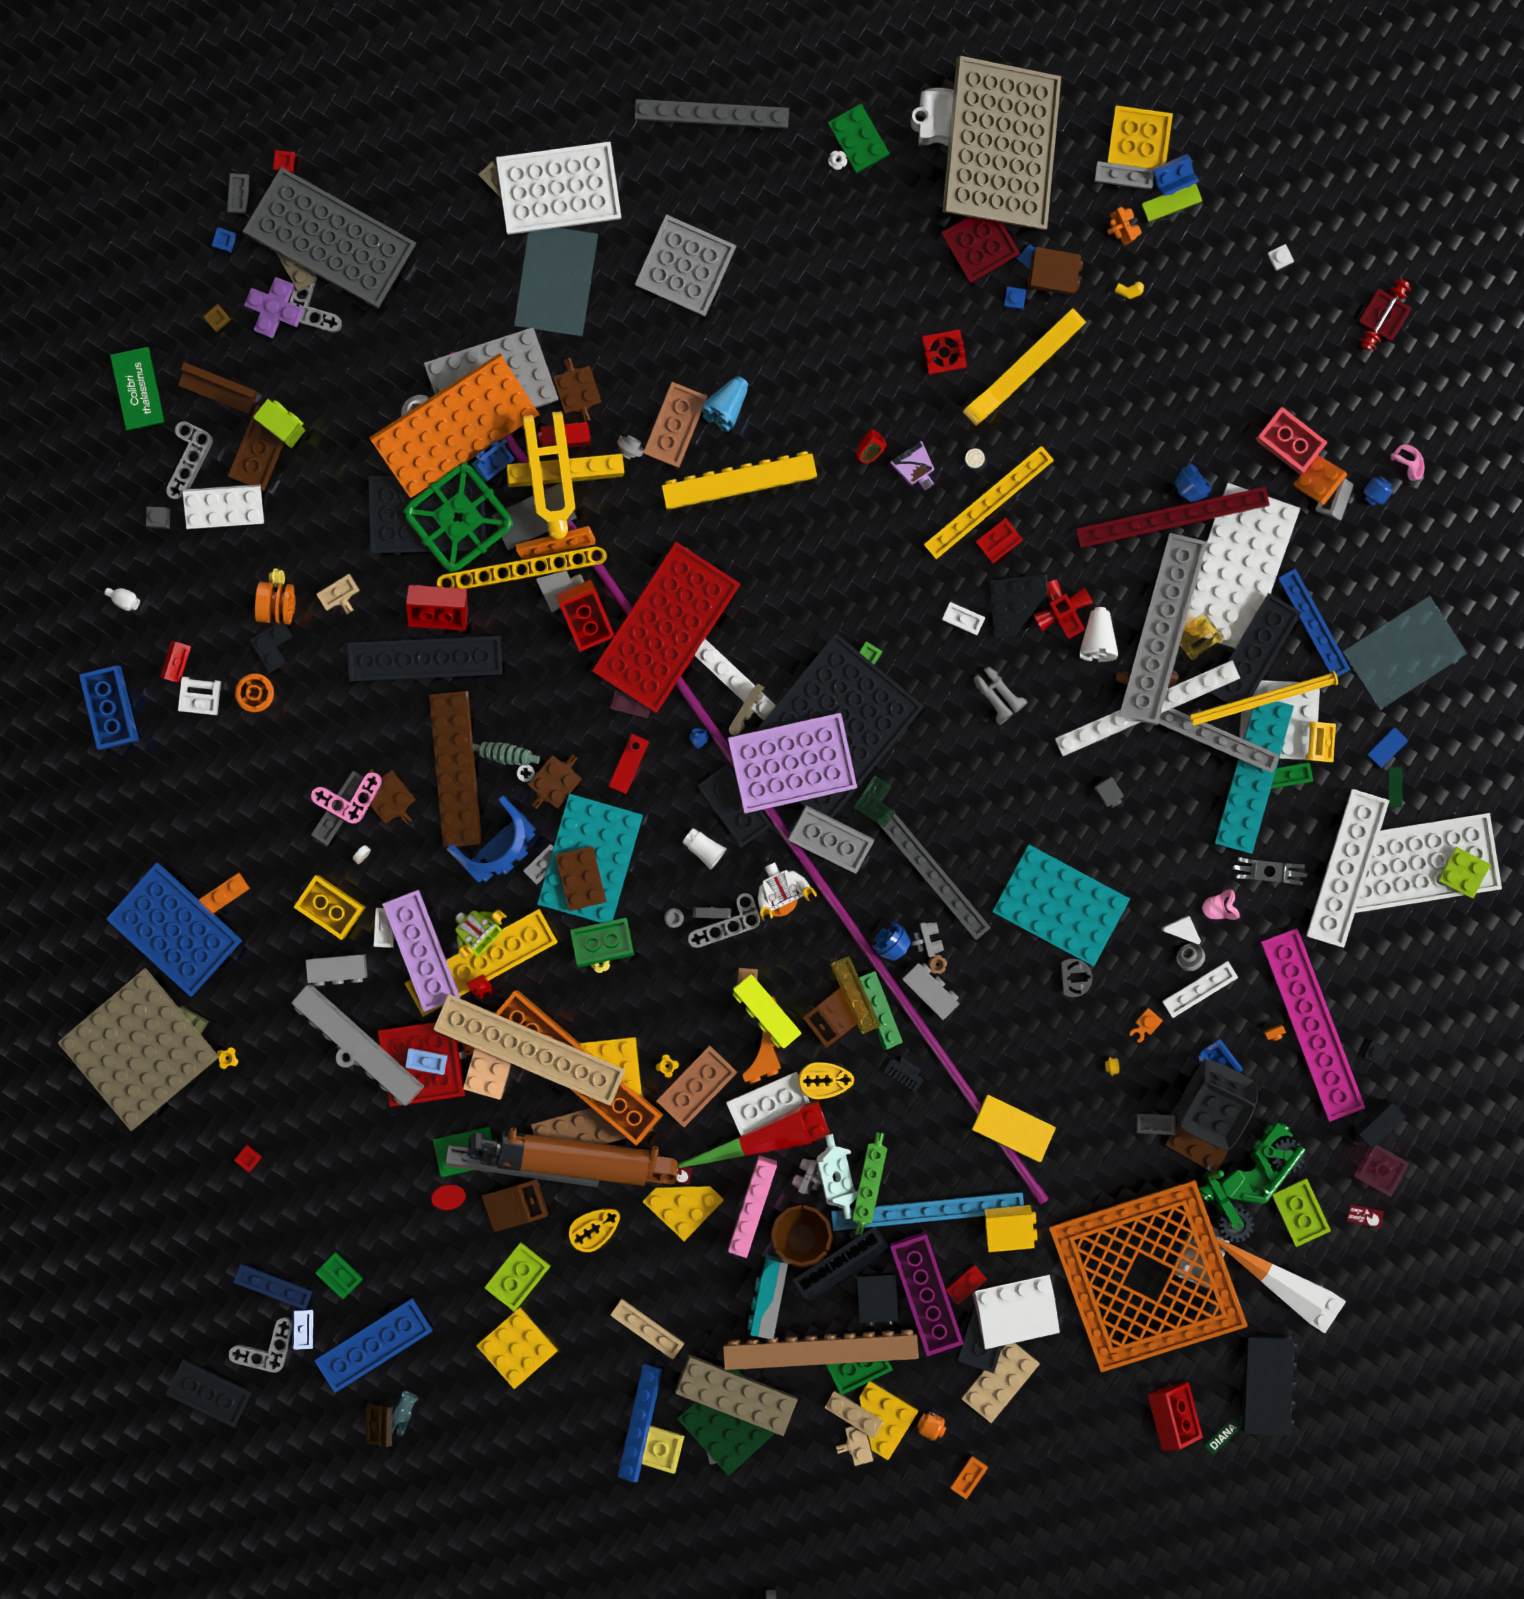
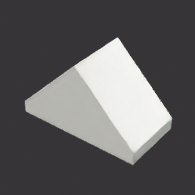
[1161,916,1201,944]

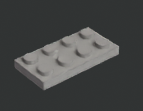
[788,806,874,873]

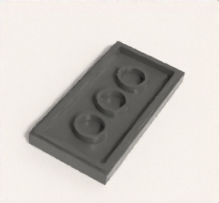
[492,483,577,550]

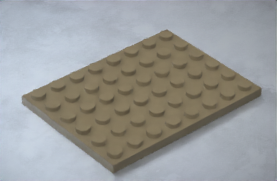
[942,56,1061,230]

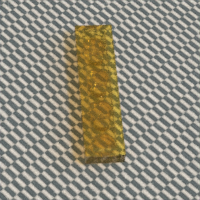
[830,956,881,1034]

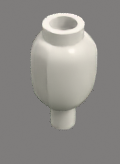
[105,588,140,611]

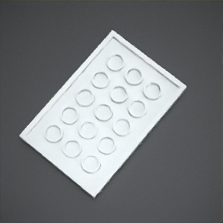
[496,142,621,235]

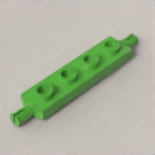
[852,1132,887,1235]

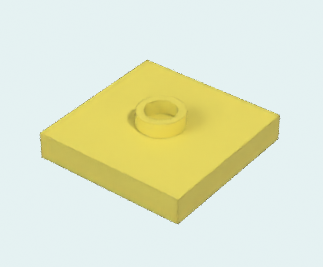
[642,1425,684,1474]

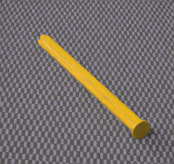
[1190,671,1338,725]

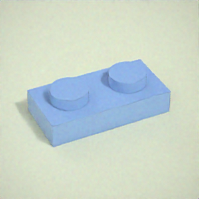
[405,1048,447,1075]

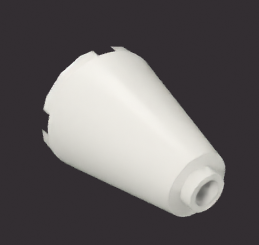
[1080,607,1118,662]

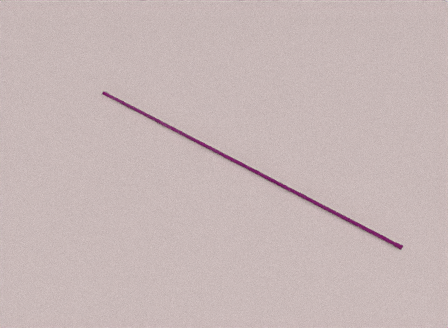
[448,351,1049,1205]

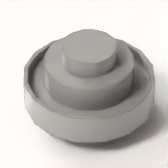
[617,435,644,459]
[1176,943,1205,971]

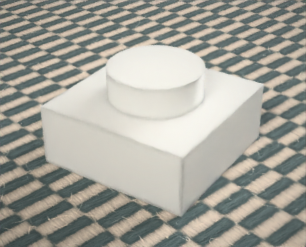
[1268,244,1294,271]

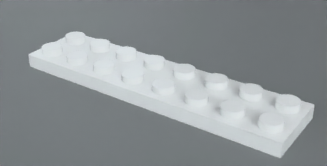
[1306,789,1390,948]

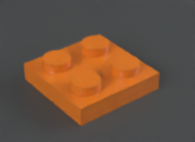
[1293,455,1347,505]

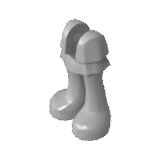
[974,667,1028,725]

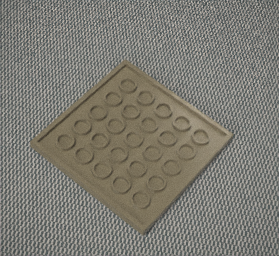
[58,969,219,1131]

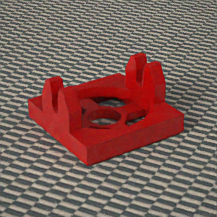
[922,330,967,375]

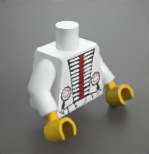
[758,863,817,921]

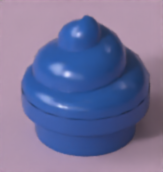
[689,728,708,749]

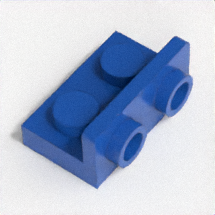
[1153,154,1199,196]

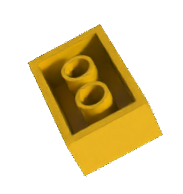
[294,875,366,940]

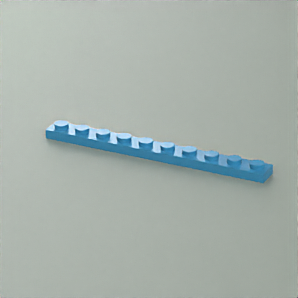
[831,1192,1024,1231]

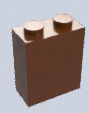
[1027,247,1083,295]

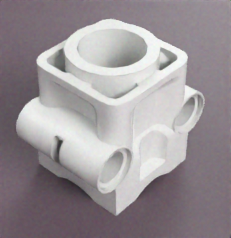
[910,88,954,146]

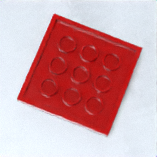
[378,1022,465,1107]

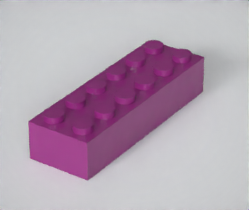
[890,1231,963,1356]

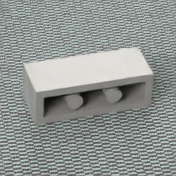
[306,954,367,986]
[902,963,959,1020]

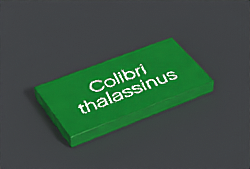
[110,347,165,431]

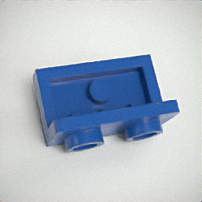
[471,439,515,482]
[1198,1038,1243,1073]

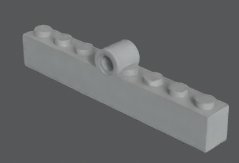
[292,984,424,1105]

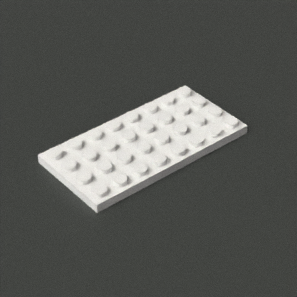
[1184,483,1300,648]
[1355,813,1502,913]

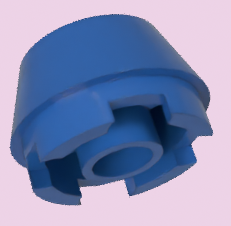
[1174,464,1212,503]
[872,922,911,961]

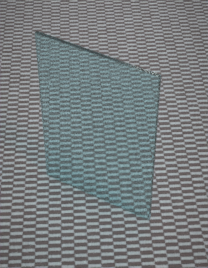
[514,228,598,336]
[1343,596,1467,710]

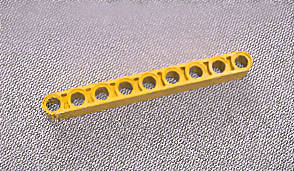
[437,547,607,589]

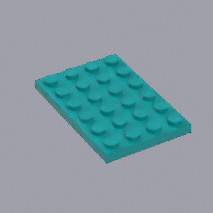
[538,794,643,923]
[992,844,1130,966]

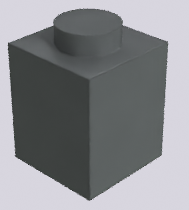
[146,507,170,529]
[1094,777,1124,808]

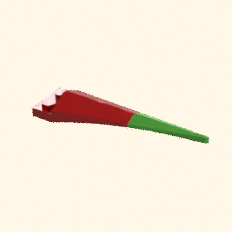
[678,1101,830,1168]

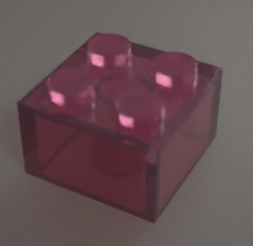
[1353,1145,1410,1197]

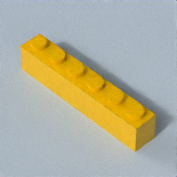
[506,454,624,488]

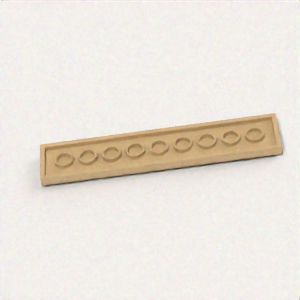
[433,994,626,1106]

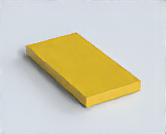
[971,1095,1056,1163]

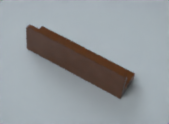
[179,362,258,414]

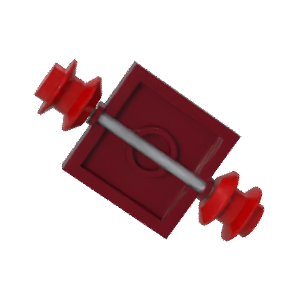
[1358,279,1411,351]

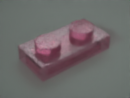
[611,690,651,718]

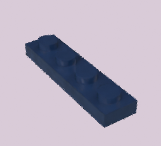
[233,1264,313,1310]

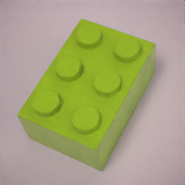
[253,399,305,448]

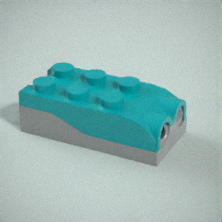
[747,1255,788,1340]

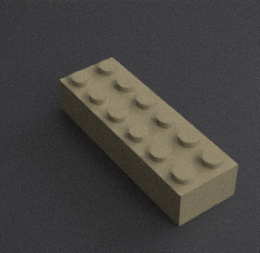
[675,1355,798,1436]

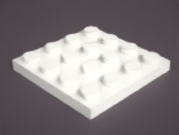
[1239,680,1320,760]

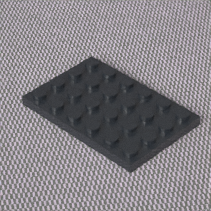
[369,473,486,554]

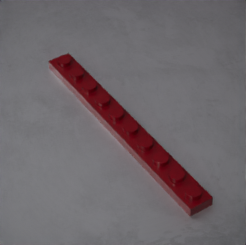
[1076,487,1270,548]

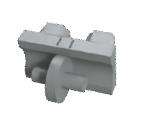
[910,922,944,957]
[792,1159,823,1194]

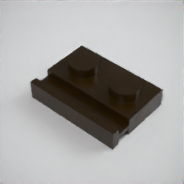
[366,1404,393,1447]

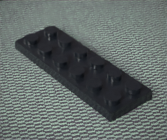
[1209,593,1302,712]

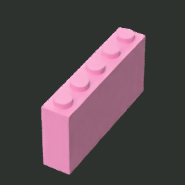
[728,1155,777,1258]

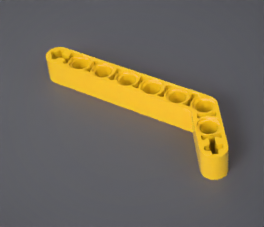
[963,309,1086,426]

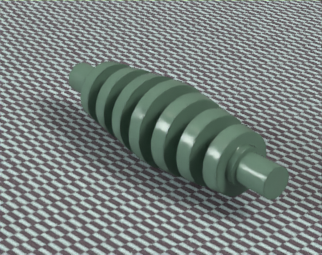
[473,742,540,766]

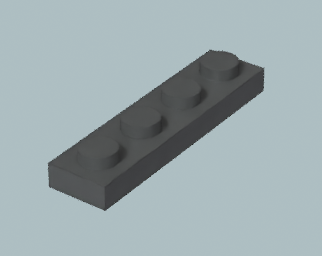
[311,771,369,845]

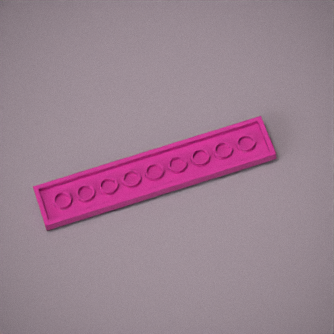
[1261,928,1365,1122]

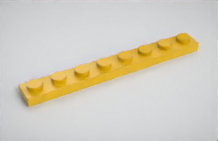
[924,446,1054,559]

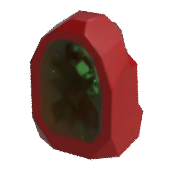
[856,430,887,463]

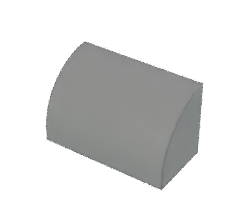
[1315,479,1354,521]

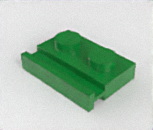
[316,1252,363,1299]

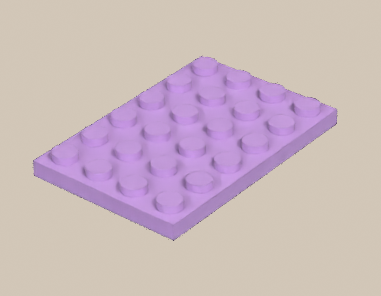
[728,713,857,813]

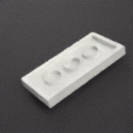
[183,484,264,529]
[726,1071,810,1136]

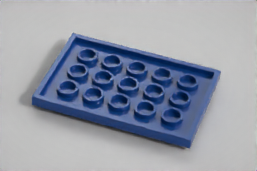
[107,863,243,997]

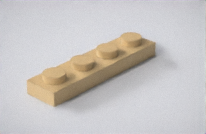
[611,1299,684,1359]

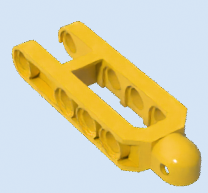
[523,411,575,539]

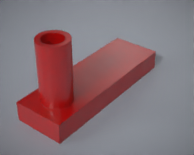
[609,734,649,794]

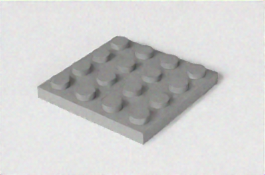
[635,215,736,317]

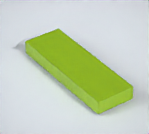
[1141,183,1202,222]

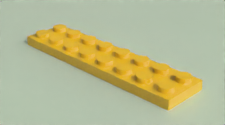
[405,909,558,1017]

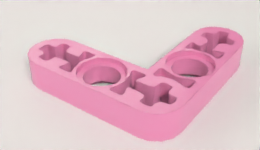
[311,773,382,823]

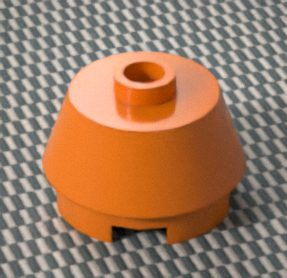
[235,674,274,712]

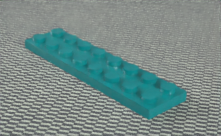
[1214,701,1294,854]

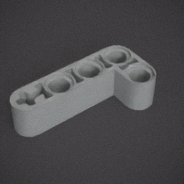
[166,422,213,501]
[688,893,760,948]

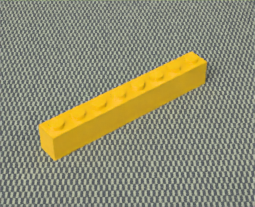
[662,452,817,510]

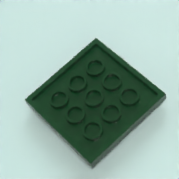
[677,1369,775,1476]

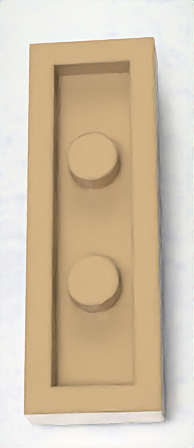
[825,1391,884,1438]

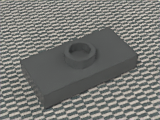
[227,173,250,214]
[1137,1113,1176,1135]

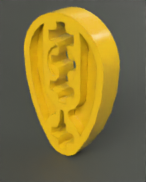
[798,1063,854,1099]
[569,1208,620,1252]

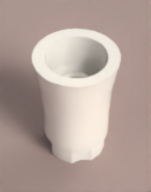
[683,828,727,869]

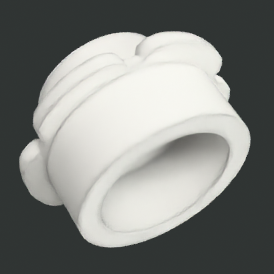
[828,151,847,170]

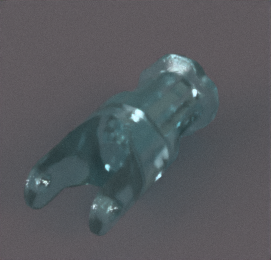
[392,1391,418,1436]

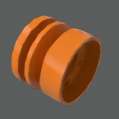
[255,582,296,624]

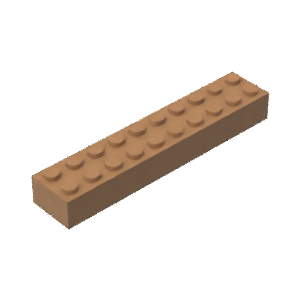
[723,1330,919,1370]

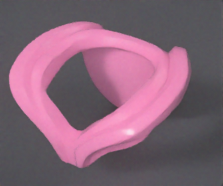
[1390,444,1424,481]
[1202,890,1240,920]

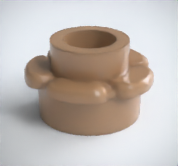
[928,955,947,974]

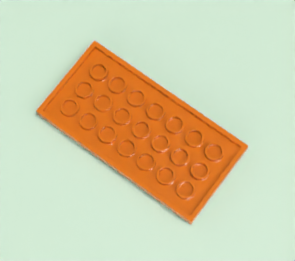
[369,353,540,498]

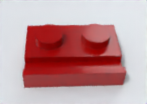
[976,518,1023,564]

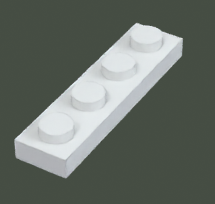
[1162,961,1238,1018]

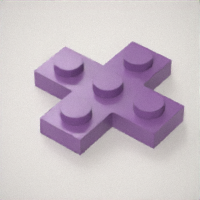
[244,277,304,338]

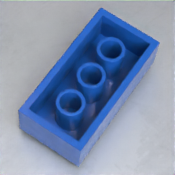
[79,666,139,750]

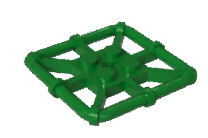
[403,462,514,573]

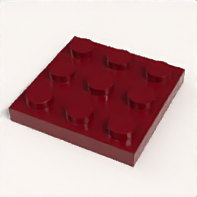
[941,217,1020,283]

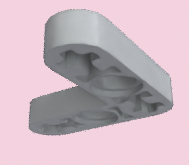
[289,271,342,333]
[229,1317,292,1372]

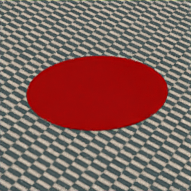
[432,1185,466,1210]

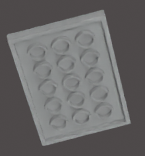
[424,328,559,408]

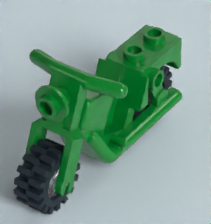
[1198,1122,1306,1242]

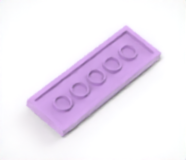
[383,890,461,1012]

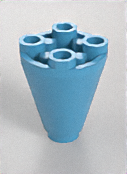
[701,376,748,432]

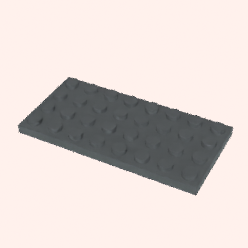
[243,167,416,309]

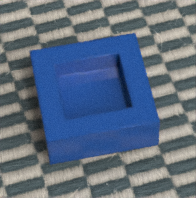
[212,227,237,252]
[1004,287,1026,310]

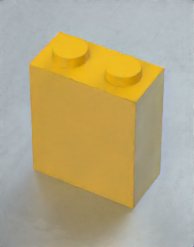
[984,1205,1038,1252]

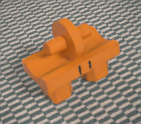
[1108,207,1142,246]

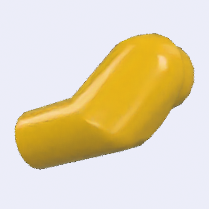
[1114,282,1144,299]

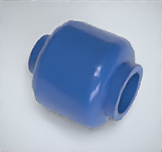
[1364,476,1393,506]

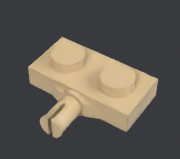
[317,574,360,614]
[836,1425,873,1466]

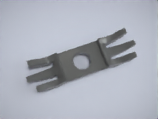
[1232,858,1307,885]

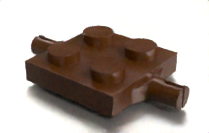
[553,358,601,422]
[528,754,582,809]
[362,769,416,825]

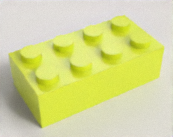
[733,973,802,1048]

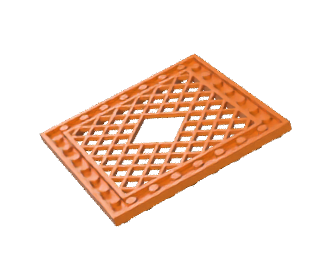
[1049,1180,1247,1372]

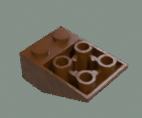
[803,981,869,1048]
[482,1178,549,1232]

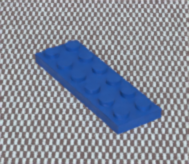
[314,1298,433,1393]

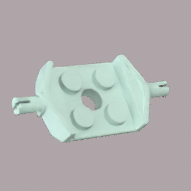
[817,1134,858,1219]

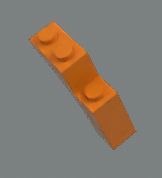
[742,996,782,1084]

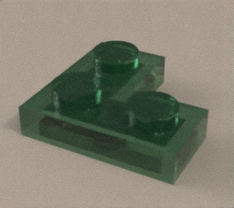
[854,776,895,827]

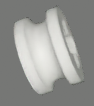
[517,765,535,782]

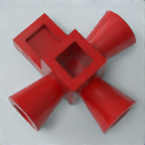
[1033,579,1093,640]

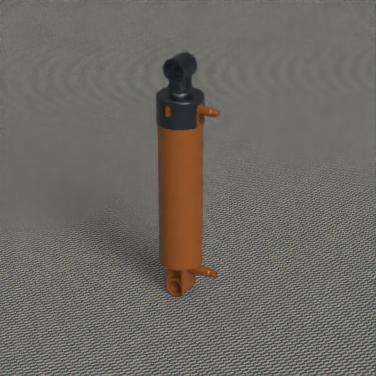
[468,1128,678,1186]

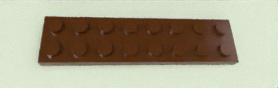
[429,691,482,848]

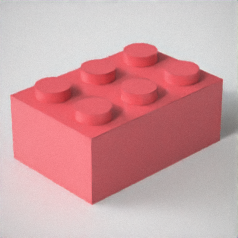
[1255,407,1327,475]

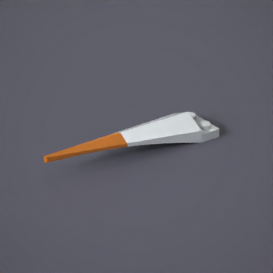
[1216,1237,1346,1333]

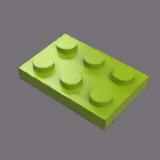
[1272,1178,1331,1247]
[485,1242,551,1312]

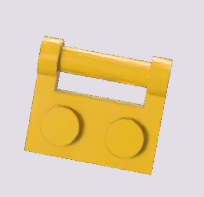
[1306,722,1336,762]

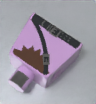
[890,441,934,490]

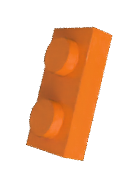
[950,1456,988,1499]

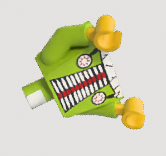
[455,910,507,960]

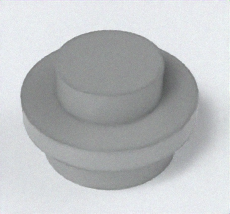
[664,908,684,928]

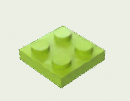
[1438,847,1491,898]

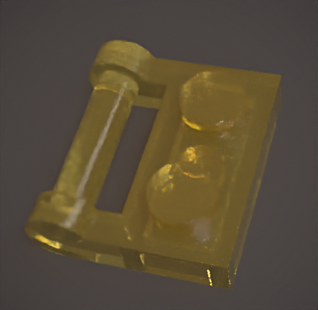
[1180,612,1225,660]

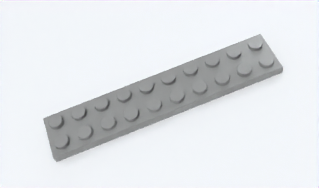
[1120,533,1207,726]

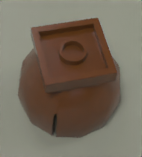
[770,1205,833,1268]

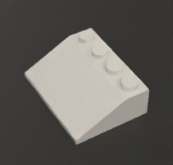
[972,1275,1060,1349]

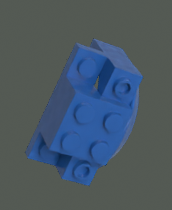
[447,796,536,883]

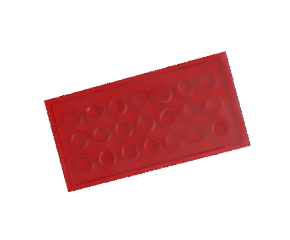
[592,542,741,713]

